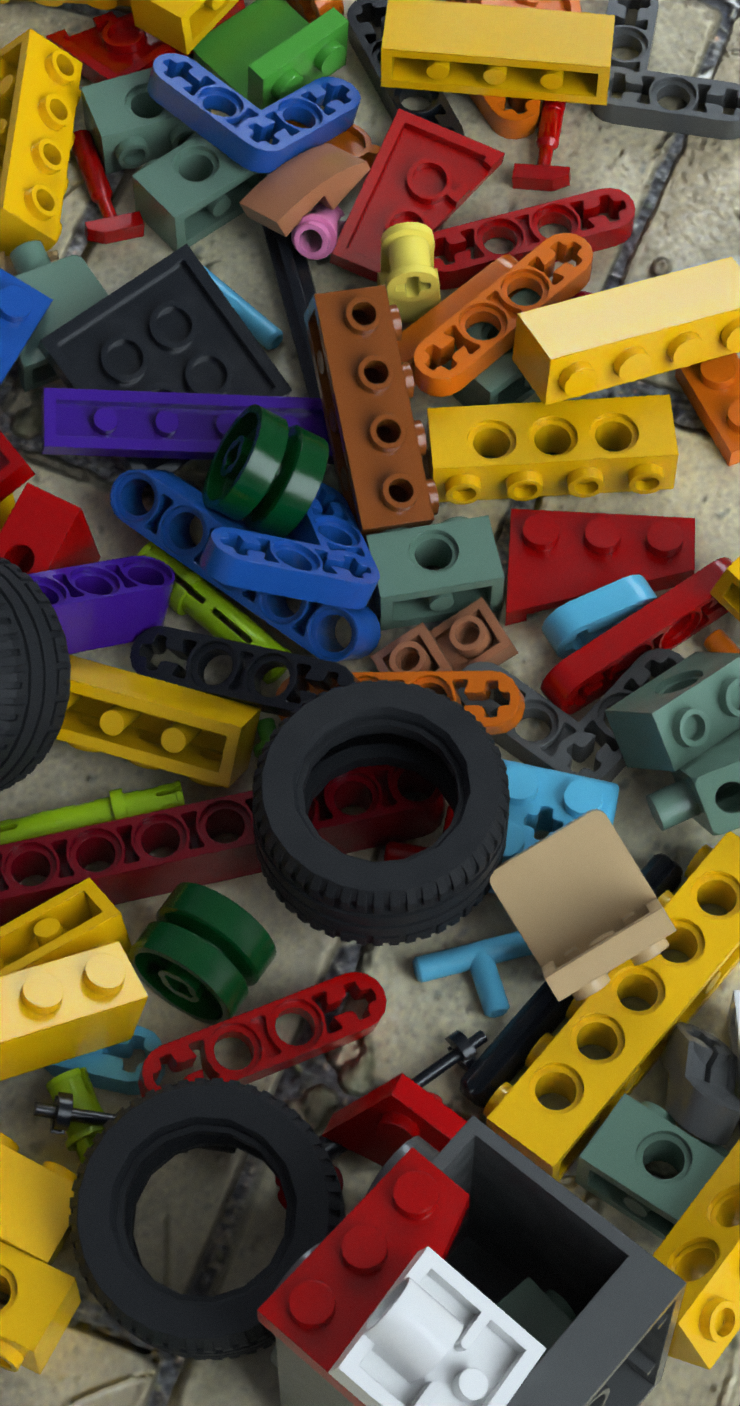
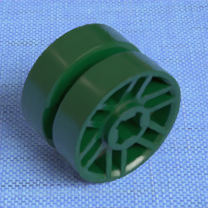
[203,404,329,538]
[128,882,276,1025]

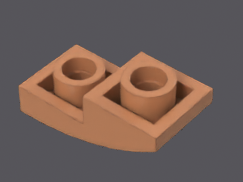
[239,143,371,237]
[370,597,518,694]

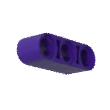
[28,556,175,654]

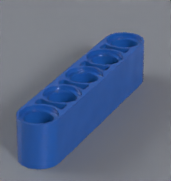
[110,469,381,662]

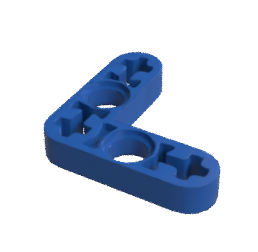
[147,53,361,174]
[200,483,380,610]

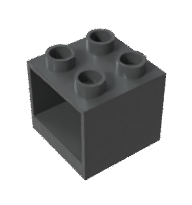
[270,1116,687,1406]

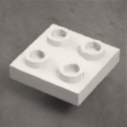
[328,1246,547,1406]

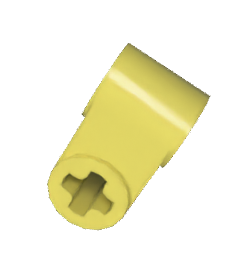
[377,222,441,323]

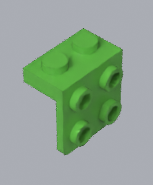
[193,0,349,110]

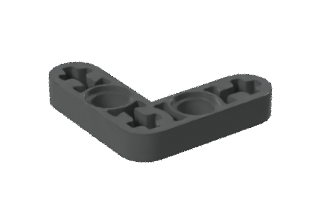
[591,0,740,140]
[458,648,684,782]

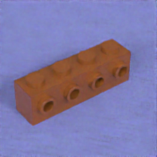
[303,285,439,542]

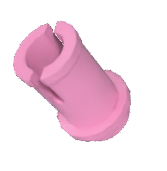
[291,203,346,260]

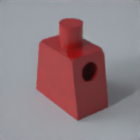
[0,483,101,574]

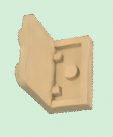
[490,809,677,1002]

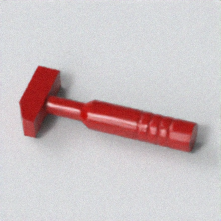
[512,100,571,191]
[72,130,145,244]

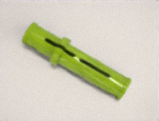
[136,541,291,684]
[0,780,185,845]

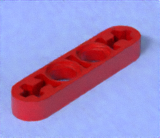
[433,188,636,290]
[540,557,733,715]
[138,971,387,1097]

